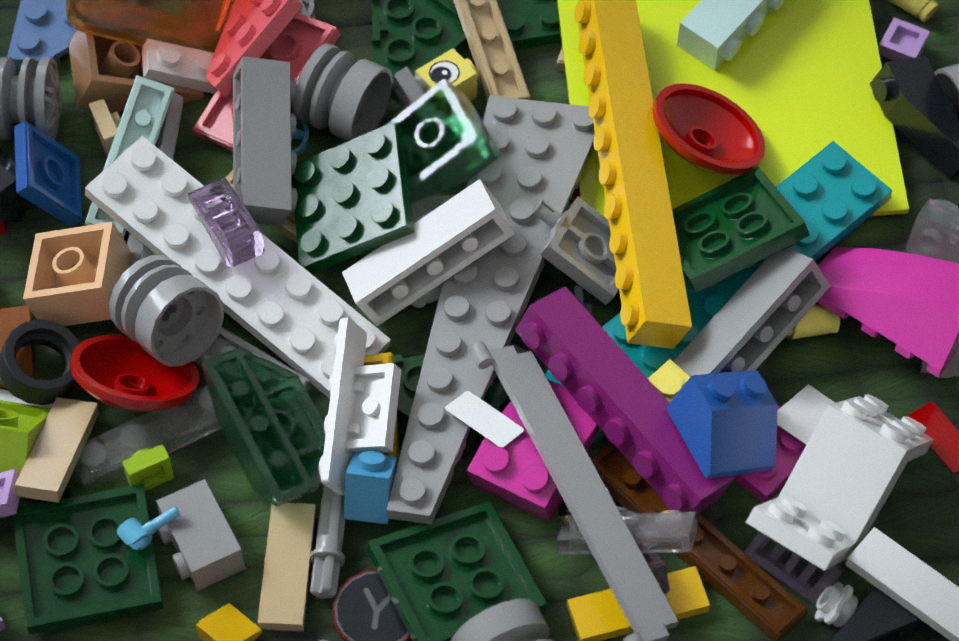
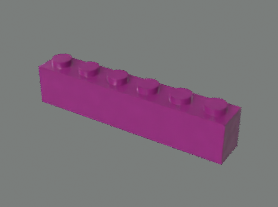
[515,286,736,523]

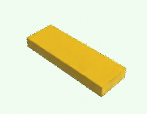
[567,566,710,641]

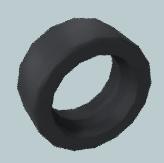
[0,319,80,405]

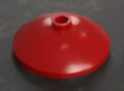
[652,83,766,175]
[70,335,199,412]

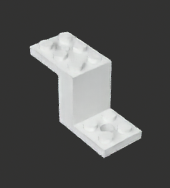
[746,394,934,571]

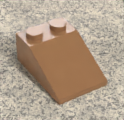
[69,16,204,113]

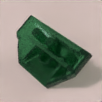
[202,347,326,507]

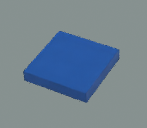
[14,121,82,228]

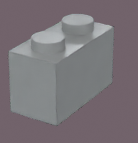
[156,479,245,591]

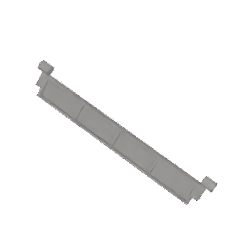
[469,341,679,641]

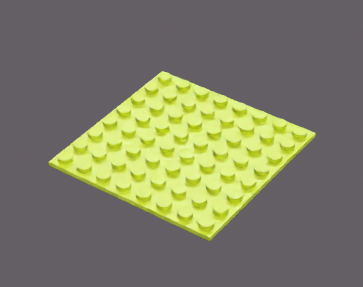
[557,0,909,218]

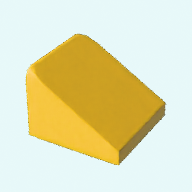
[196,603,262,641]

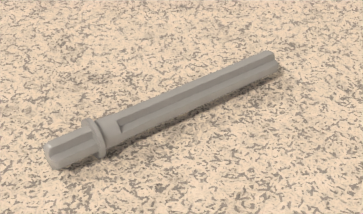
[310,484,345,599]

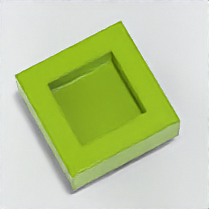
[122,444,174,491]

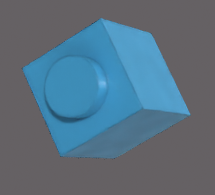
[344,451,397,524]

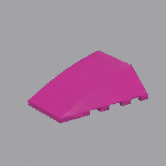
[817,247,959,378]

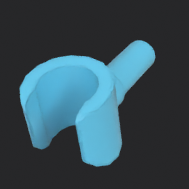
[117,506,181,550]

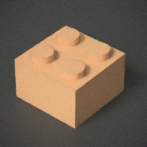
[23,222,132,326]

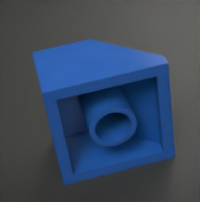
[666,370,777,479]

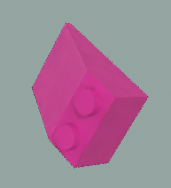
[467,379,600,523]

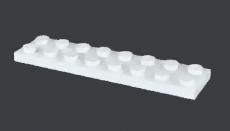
[85,135,391,399]

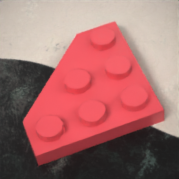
[205,0,304,97]

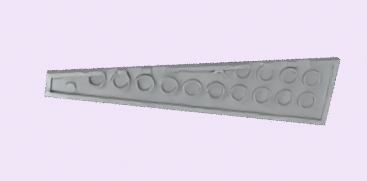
[387,96,595,525]

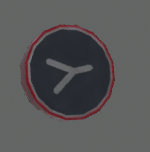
[332,569,412,641]

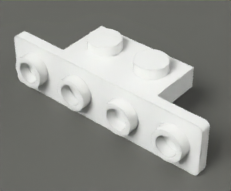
[319,318,401,495]

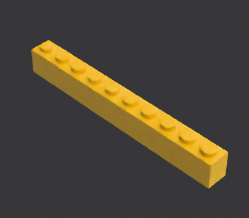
[574,0,692,349]

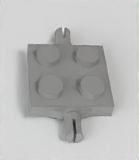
[532,197,619,305]

